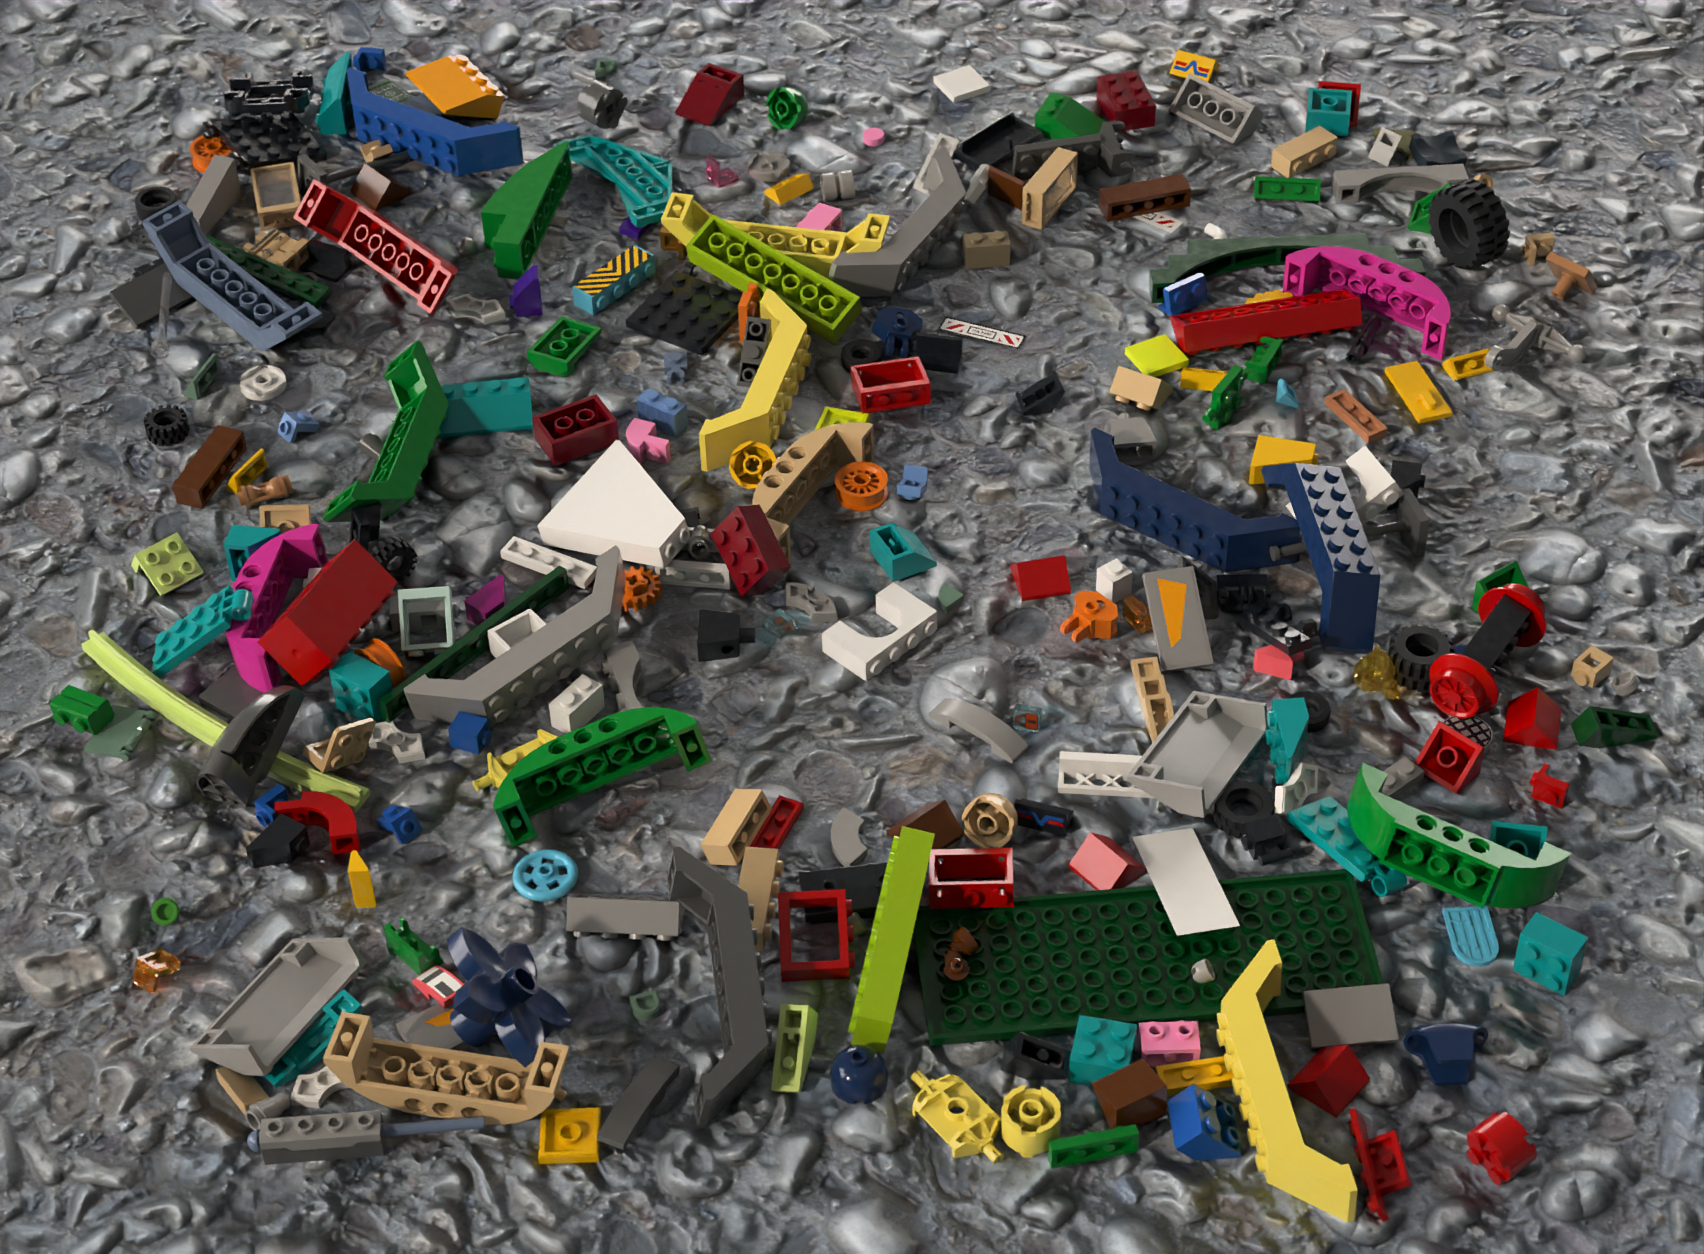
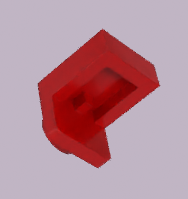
[1530,763,1570,809]

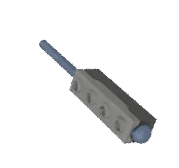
[247,1110,485,1165]

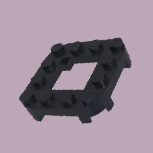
[223,71,314,117]

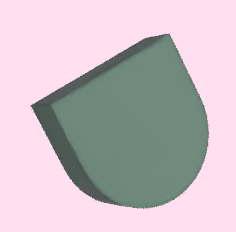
[629,990,661,1021]

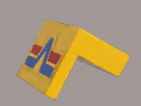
[1170,50,1220,83]

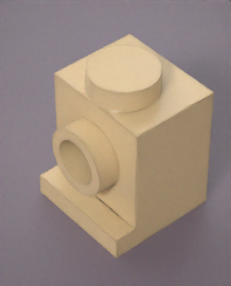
[1571,645,1614,688]

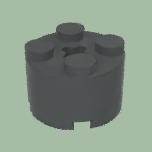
[577,80,628,129]

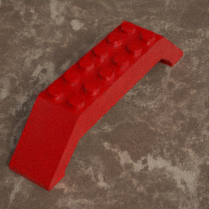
[293,179,458,315]

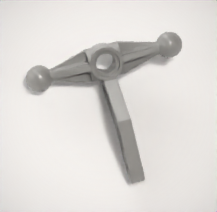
[1484,304,1587,370]

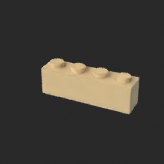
[738,847,784,951]

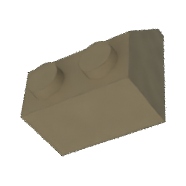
[960,231,1010,269]

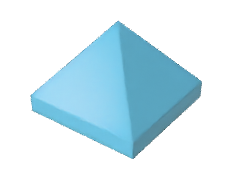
[1276,379,1299,408]

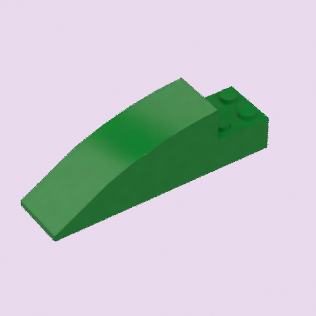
[481,141,573,280]

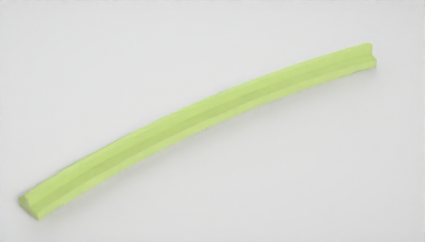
[81,629,370,813]

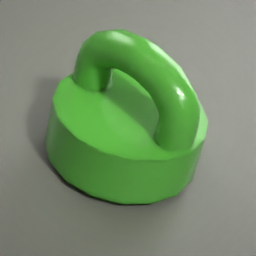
[151,897,180,926]

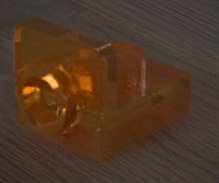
[1123,594,1153,634]
[133,948,181,993]

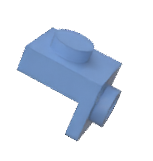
[278,410,320,443]
[896,464,929,500]

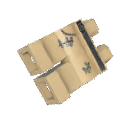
[242,228,309,273]

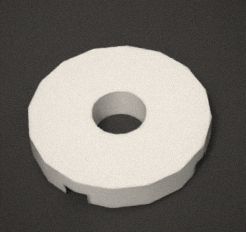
[240,365,287,401]

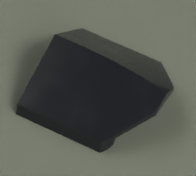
[1015,370,1065,416]

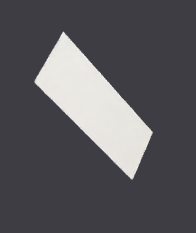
[1132,828,1240,936]

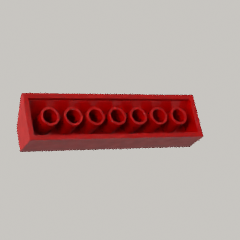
[1170,289,1362,355]

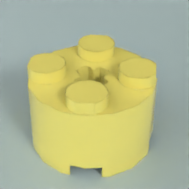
[1001,1085,1061,1158]

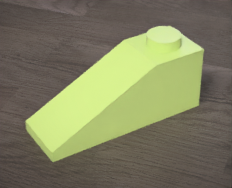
[771,1004,818,1093]

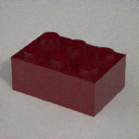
[1096,70,1156,132]
[532,394,619,466]
[711,504,791,597]

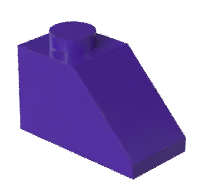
[509,265,543,317]

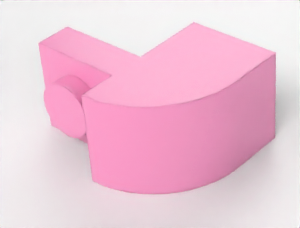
[626,418,671,464]

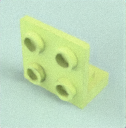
[131,532,203,596]

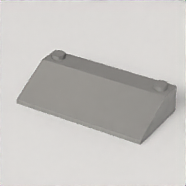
[1127,691,1269,818]
[189,937,366,1076]

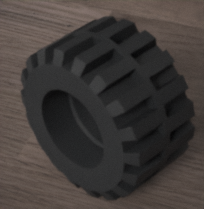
[1386,624,1455,692]

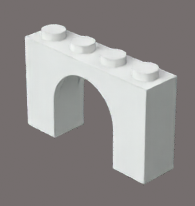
[1286,446,1403,526]
[822,582,937,681]

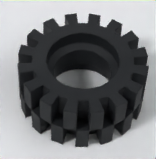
[144,405,190,446]
[370,536,418,581]

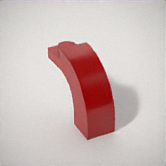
[274,791,360,854]

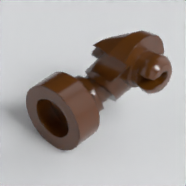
[943,927,979,981]

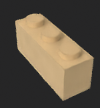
[1271,126,1338,178]
[700,789,772,866]

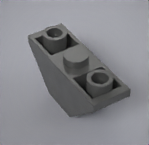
[737,316,772,387]

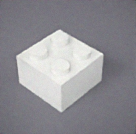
[487,609,546,658]

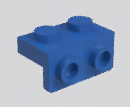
[1158,273,1208,316]

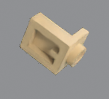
[360,140,393,163]
[1521,232,1554,266]

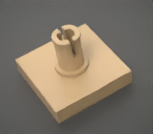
[259,504,311,534]

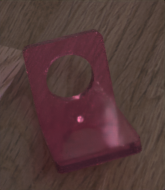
[705,154,739,188]

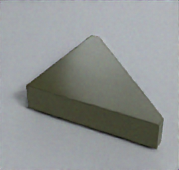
[1374,128,1414,161]

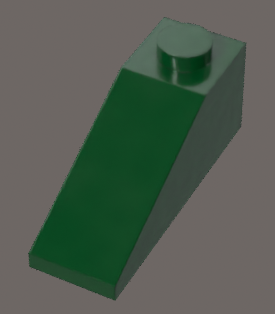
[1571,706,1659,749]

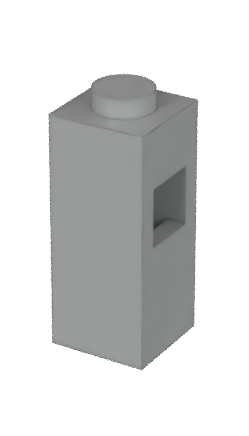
[389,596,458,632]

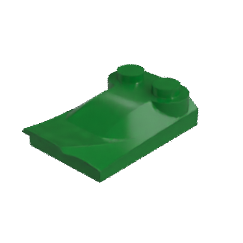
[527,316,602,377]

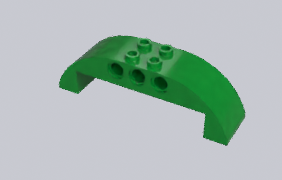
[493,707,712,848]

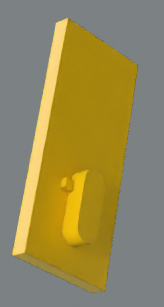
[1385,361,1452,424]

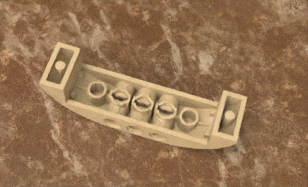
[752,422,874,564]
[323,1012,570,1125]

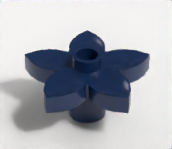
[447,927,574,1068]

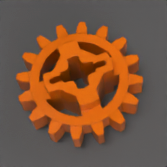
[622,566,662,612]

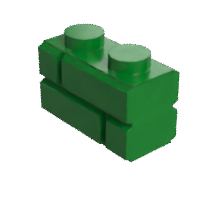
[50,685,115,735]

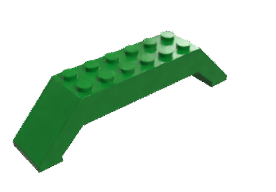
[322,340,449,522]

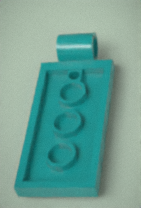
[152,585,253,679]
[1287,796,1407,897]

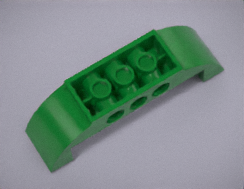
[1347,763,1571,908]

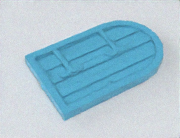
[1442,906,1499,967]

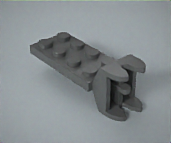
[1012,121,1136,180]

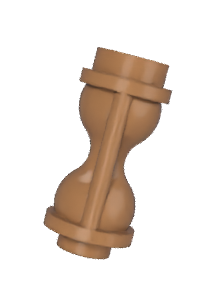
[237,474,293,509]

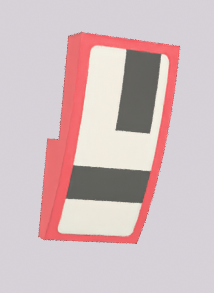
[412,965,464,1009]

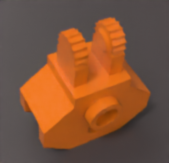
[1060,590,1118,643]

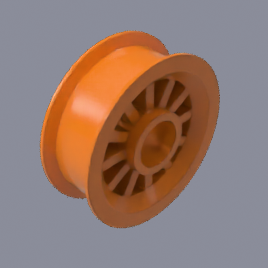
[190,135,232,173]
[835,461,888,511]
[354,638,407,689]

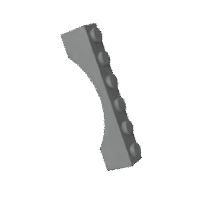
[1332,164,1469,204]
[600,641,682,771]

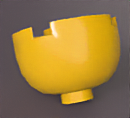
[729,441,776,490]

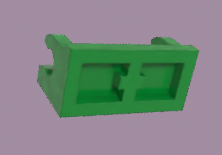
[1243,337,1283,384]
[384,917,444,975]

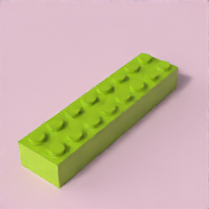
[686,214,862,344]
[848,826,935,1053]

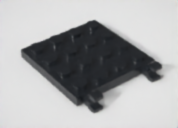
[202,112,327,171]
[626,260,743,355]

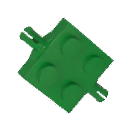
[1202,365,1248,430]

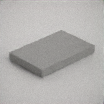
[1302,983,1399,1050]

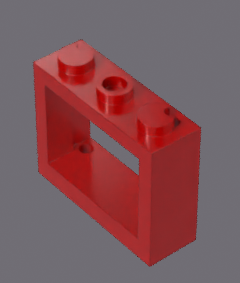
[850,356,931,413]
[929,848,1014,909]
[778,889,855,982]

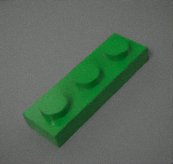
[1254,176,1321,202]
[1048,1124,1139,1169]

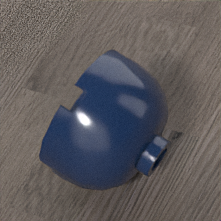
[830,1045,888,1104]

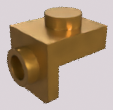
[660,227,687,260]

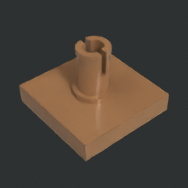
[1546,251,1598,300]

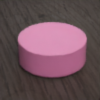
[863,128,884,146]

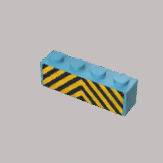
[572,245,655,316]

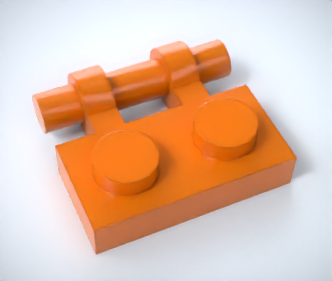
[738,283,760,342]

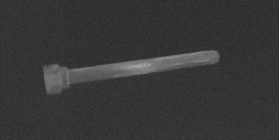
[151,272,172,359]

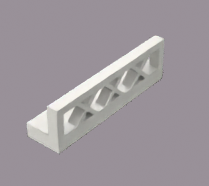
[1058,751,1154,798]

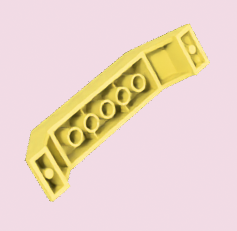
[661,193,890,279]
[699,289,811,472]
[1216,939,1358,1222]

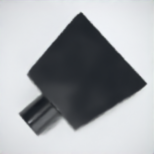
[697,610,756,662]

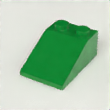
[1035,92,1105,140]

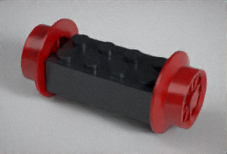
[1429,584,1547,719]

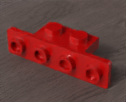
[1348,1108,1412,1222]

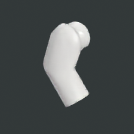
[1204,223,1228,239]

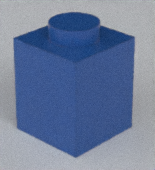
[448,711,492,755]

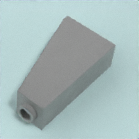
[186,154,241,234]

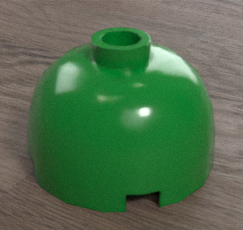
[766,87,808,130]

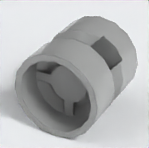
[820,170,855,202]

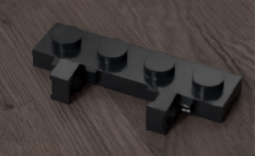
[1237,603,1318,656]

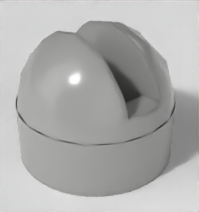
[459,236,477,256]
[847,912,868,937]
[1191,958,1215,984]

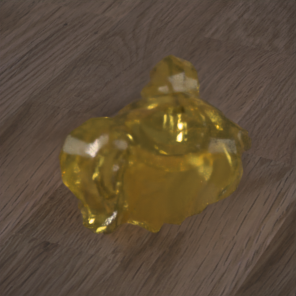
[1353,645,1400,700]

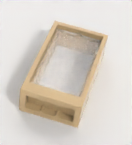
[1022,147,1078,230]
[250,162,303,231]

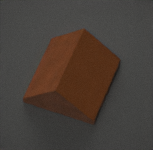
[350,164,411,212]
[988,165,1027,211]
[887,800,964,849]
[1092,1059,1167,1129]

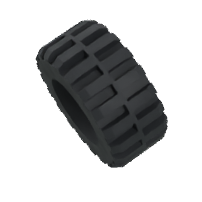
[1428,179,1510,270]

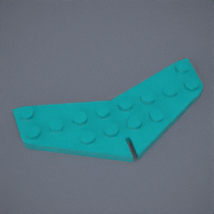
[557,135,672,227]

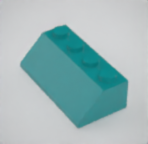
[316,52,353,135]
[439,377,533,438]

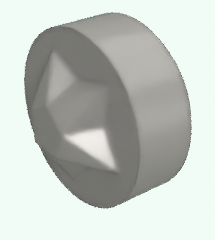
[1611,671,1640,696]

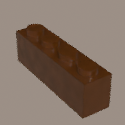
[1099,174,1191,222]
[172,425,247,509]

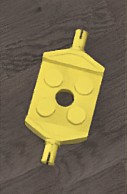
[472,729,558,792]
[911,1070,1004,1165]

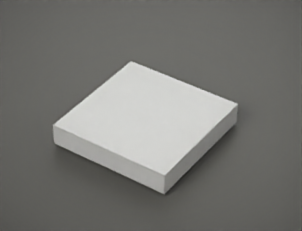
[934,65,990,103]

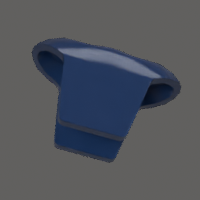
[1403,1023,1488,1086]

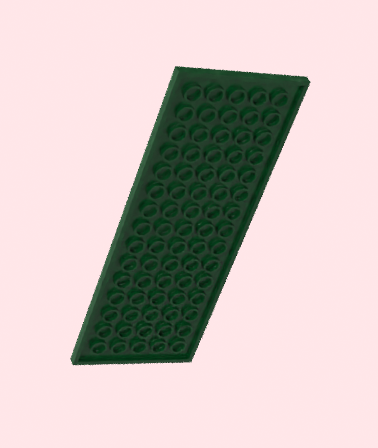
[913,869,1384,1046]

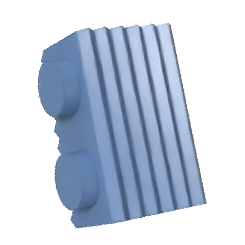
[636,389,689,437]

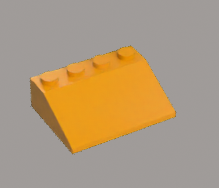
[406,55,505,118]

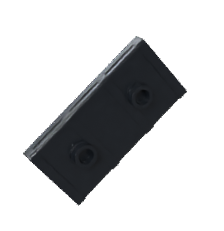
[954,112,1043,171]
[798,862,887,925]

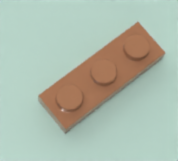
[1325,389,1388,443]

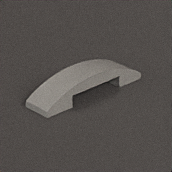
[929,698,1028,764]

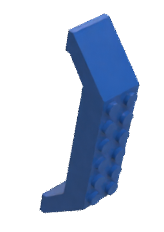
[347,67,524,176]

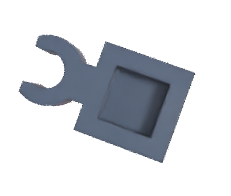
[664,352,688,385]

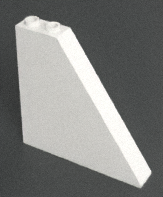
[537,440,690,568]

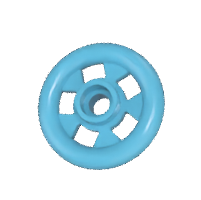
[513,849,578,902]

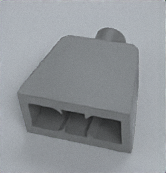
[1110,413,1156,462]

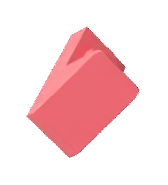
[1253,645,1305,680]

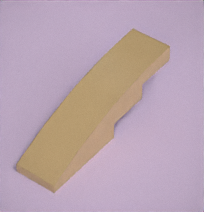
[1131,657,1174,743]

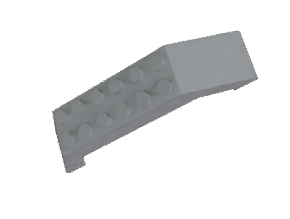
[828,145,966,297]
[403,545,626,727]

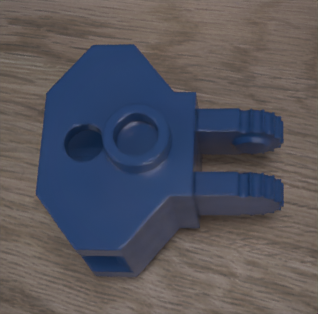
[872,306,923,358]

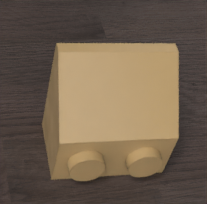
[1109,366,1174,411]

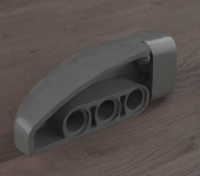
[196,685,305,808]

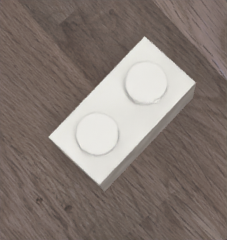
[549,674,605,734]

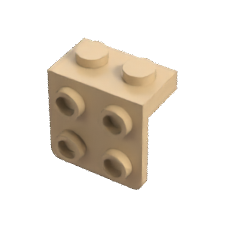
[303,718,376,773]

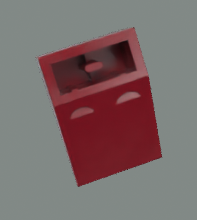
[675,63,745,127]

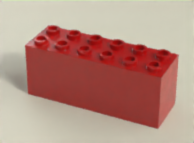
[257,539,397,686]

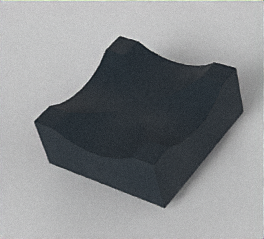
[1409,131,1467,167]

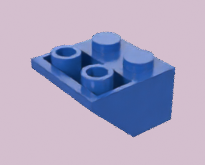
[1167,1084,1242,1161]

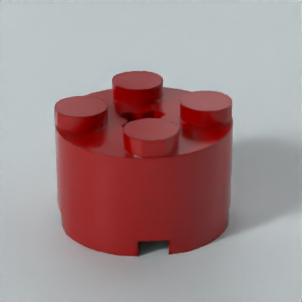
[1466,1111,1537,1185]

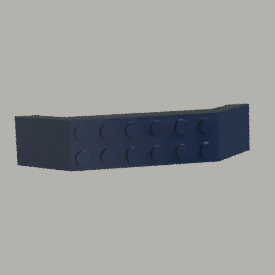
[1089,427,1302,573]
[1261,463,1381,654]

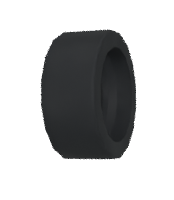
[135,186,177,221]

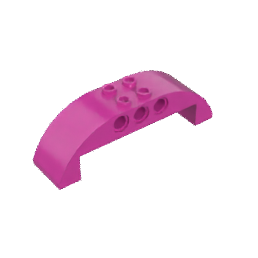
[1282,246,1451,360]
[225,524,329,693]

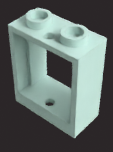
[398,586,455,657]

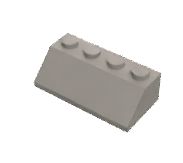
[1169,73,1265,145]
[566,893,685,941]

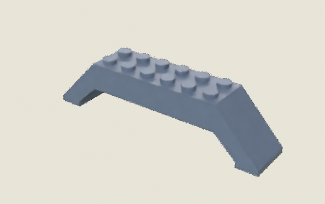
[142,201,322,352]

